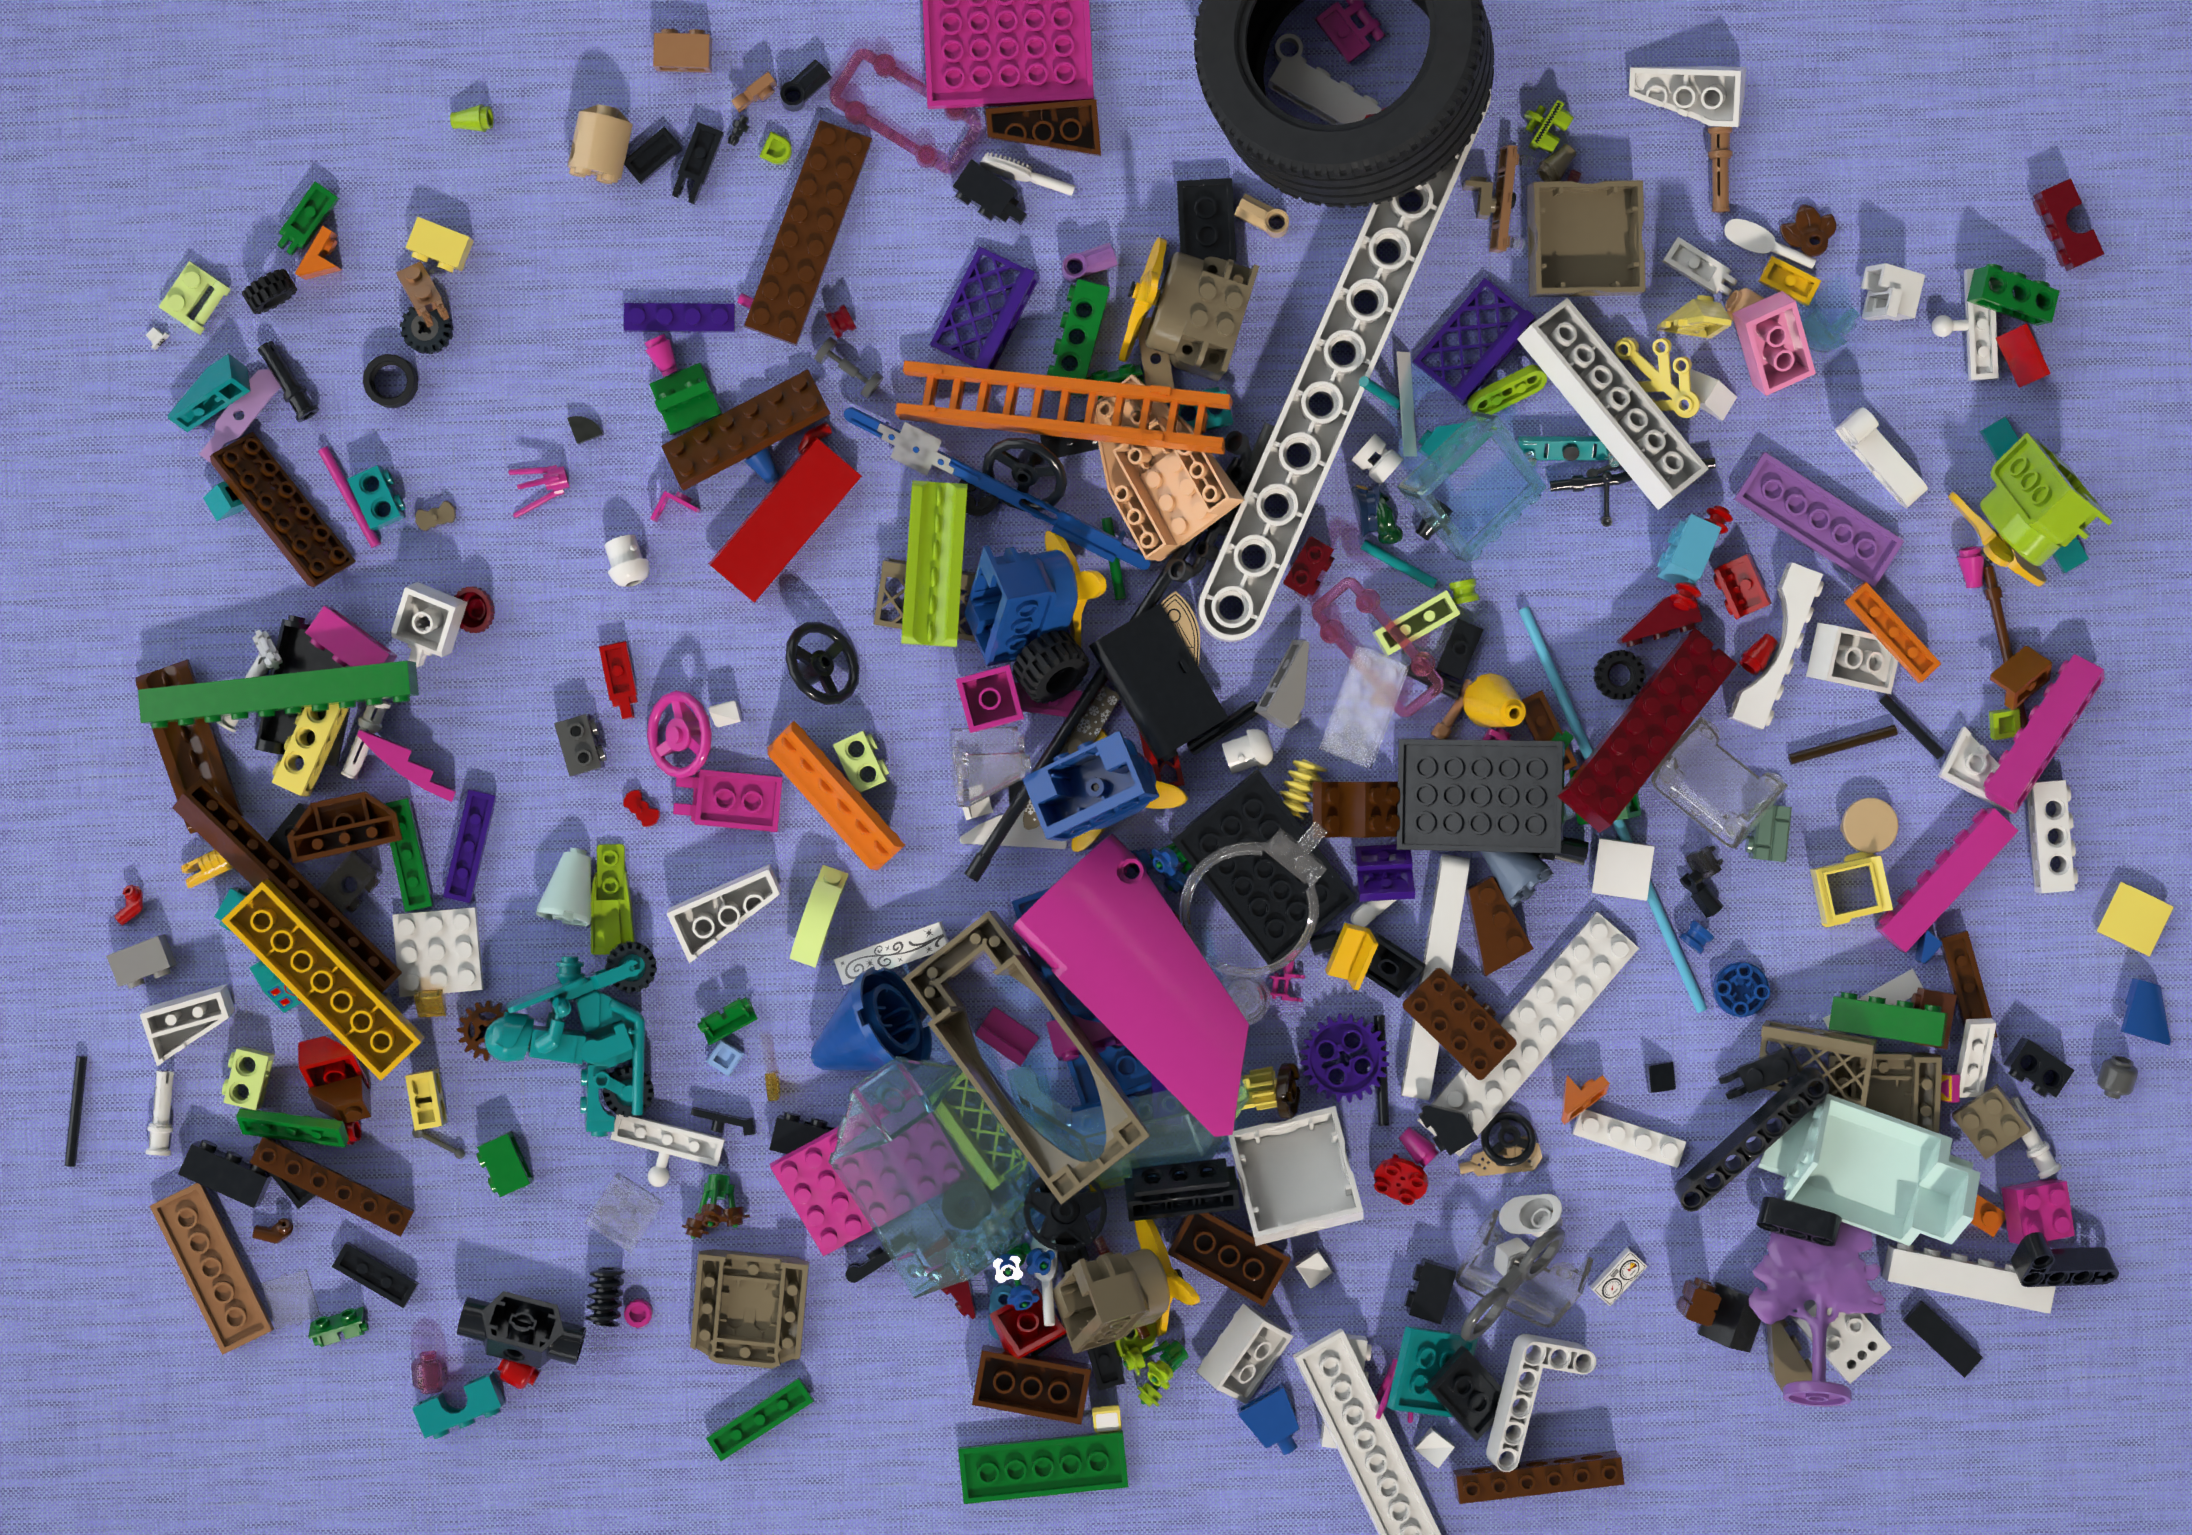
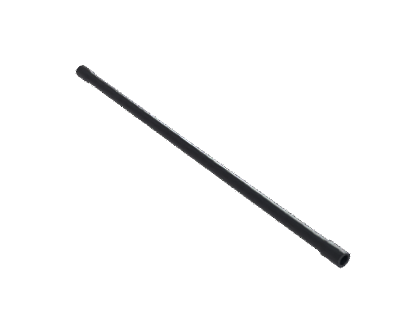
[964,457,1239,883]

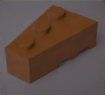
[1465,876,1534,976]

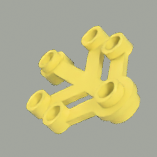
[1614,337,1700,418]

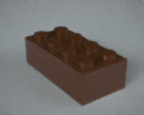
[1167,1212,1291,1307]
[972,1345,1091,1425]

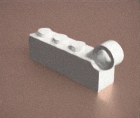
[1267,34,1382,125]

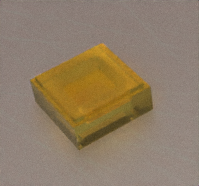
[414,989,447,1017]
[765,1070,781,1101]

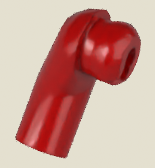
[798,422,832,454]
[114,885,143,926]

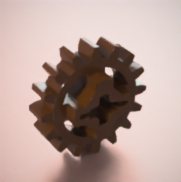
[457,1000,508,1061]

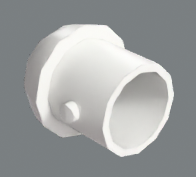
[604,535,650,587]
[1222,729,1273,774]

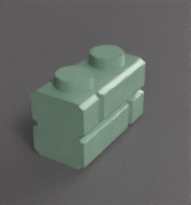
[1745,803,1792,862]

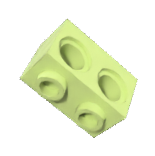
[833,731,890,793]
[222,1047,275,1110]

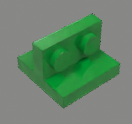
[649,363,722,436]

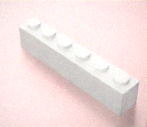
[1882,1242,2056,1314]

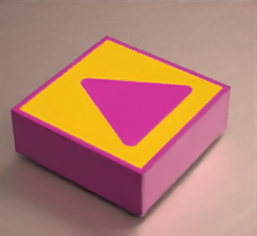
[1941,1073,1960,1103]

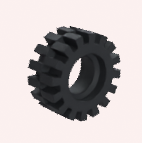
[242,269,297,314]
[1593,650,1646,700]

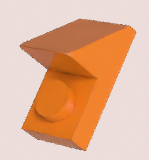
[294,226,342,280]
[1561,1075,1610,1125]

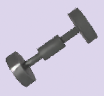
[814,337,884,399]

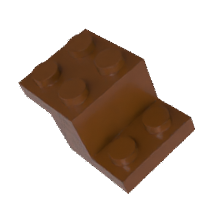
[1313,781,1400,838]

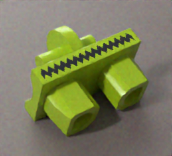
[1524,100,1574,153]

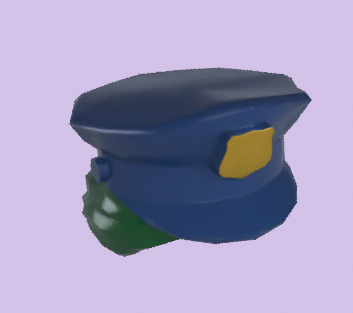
[1351,483,1403,544]

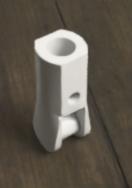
[1350,900,1396,927]

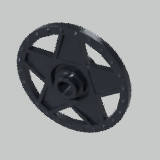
[1024,1177,1107,1252]

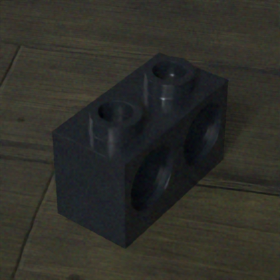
[2003,1037,2074,1098]

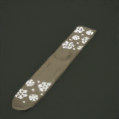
[1023,685,1120,830]

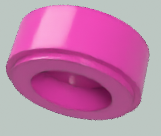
[624,1299,653,1328]

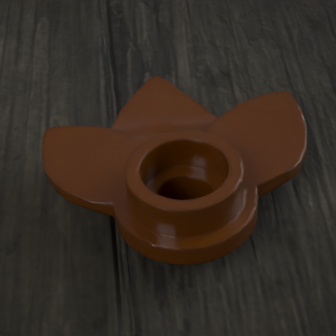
[1780,204,1836,257]

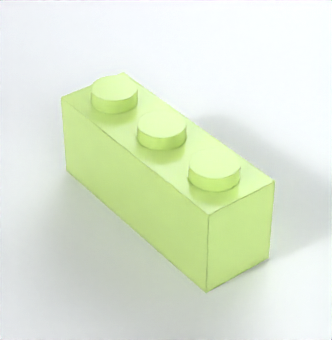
[1372,590,1460,657]

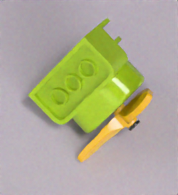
[1948,432,2113,587]

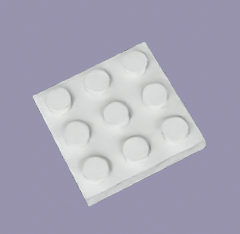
[392,907,484,997]

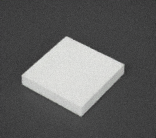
[1592,838,1655,901]

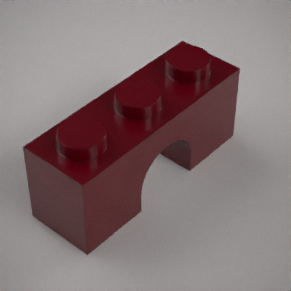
[2033,178,2104,271]

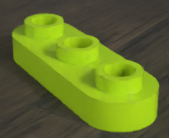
[1468,365,1547,418]

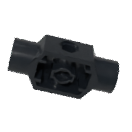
[457,1291,586,1368]

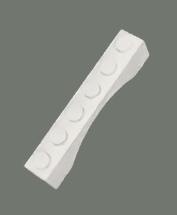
[1728,562,1824,730]

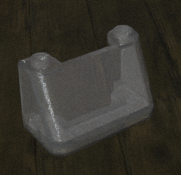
[1651,717,1788,849]
[951,726,1031,807]

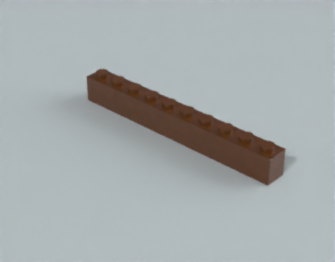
[172,778,402,993]

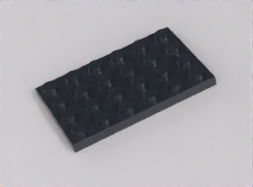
[1397,739,1565,853]
[1170,770,1357,968]

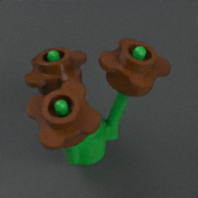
[682,1174,750,1239]

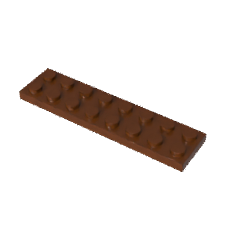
[744,120,872,346]

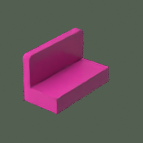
[975,1007,1038,1067]

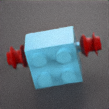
[1657,506,1733,611]

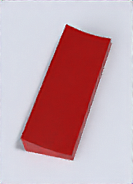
[708,437,862,603]

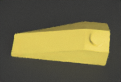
[1657,295,1732,339]

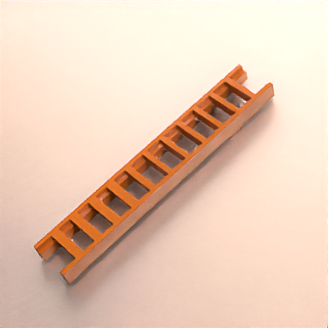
[895,360,1233,454]

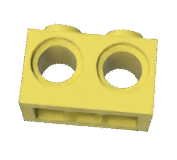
[405,1068,448,1131]

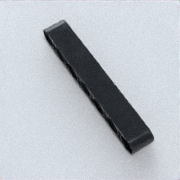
[1675,1067,1829,1212]

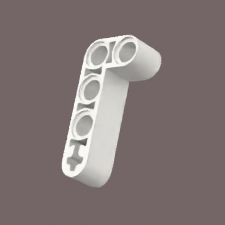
[1835,407,1928,508]

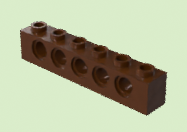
[249,1137,415,1237]
[1453,1451,1625,1504]

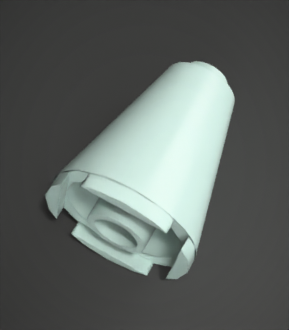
[536,848,591,927]

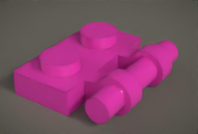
[1315,0,1386,64]

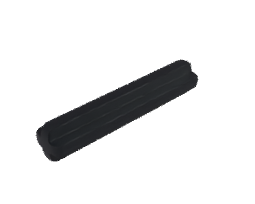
[1187,701,1258,755]

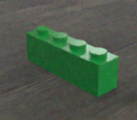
[1829,992,1948,1046]

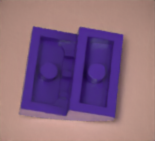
[1355,844,1415,902]

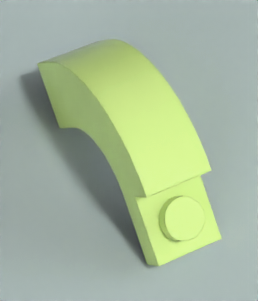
[789,865,849,968]

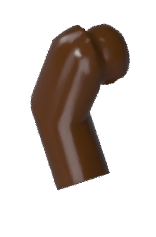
[252,1218,293,1244]

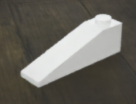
[1629,66,1746,127]

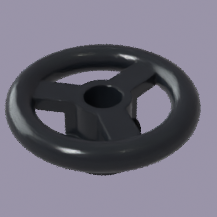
[1481,1112,1536,1166]

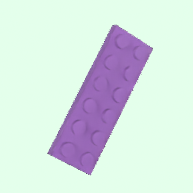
[1733,452,1904,588]

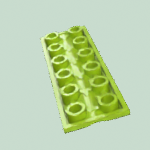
[901,480,968,647]

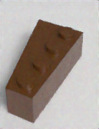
[985,99,1101,156]

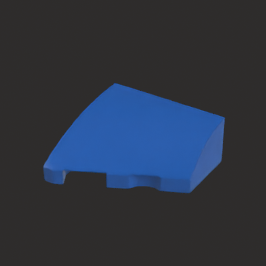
[2120,978,2171,1046]

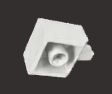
[391,582,467,667]

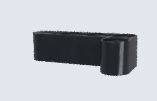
[2011,1232,2119,1287]

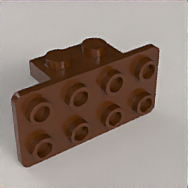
[1402,968,1517,1080]

